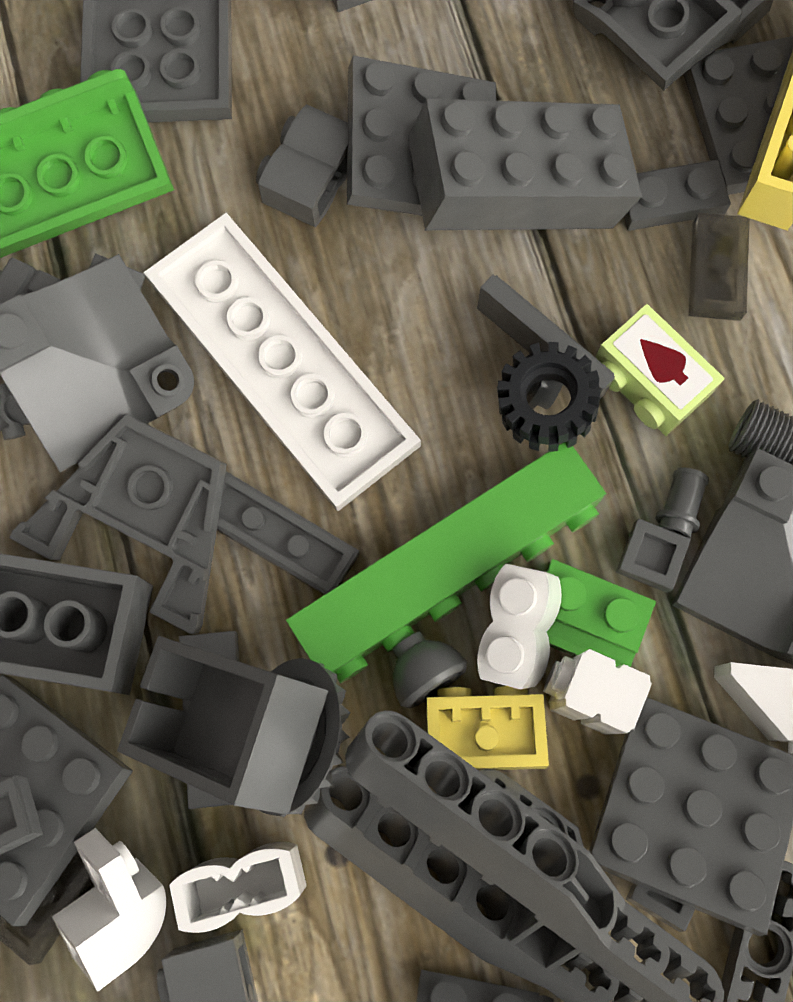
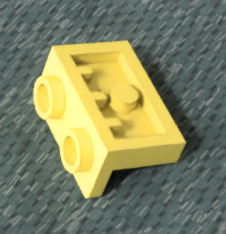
[426,686,549,771]

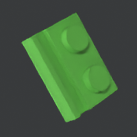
[546,559,656,667]

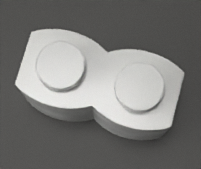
[477,564,562,689]
[169,842,307,933]

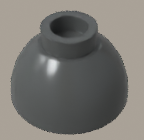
[392,632,468,708]

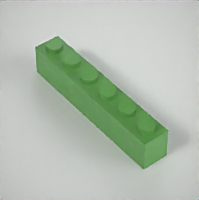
[286,442,607,684]

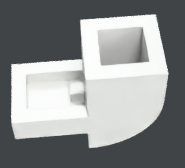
[52,828,166,991]

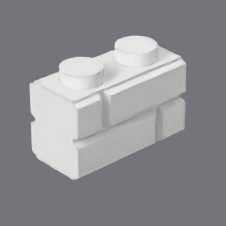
[543,649,652,735]

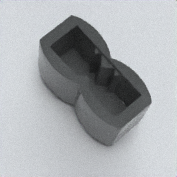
[256,104,348,227]

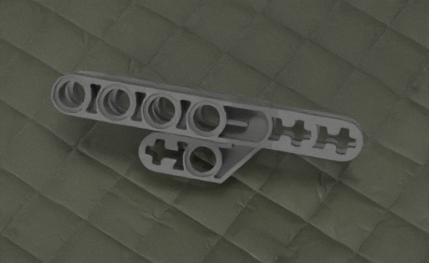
[304,711,724,1002]

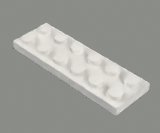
[144,213,421,511]

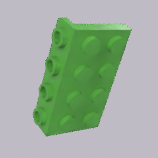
[0,69,175,258]

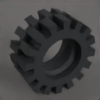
[497,342,601,452]

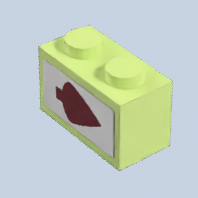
[595,304,725,436]

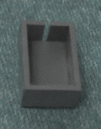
[117,636,328,815]

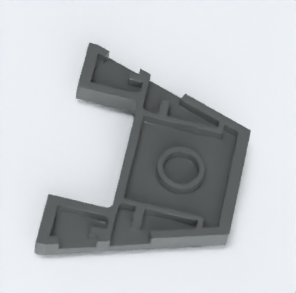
[9,414,227,635]

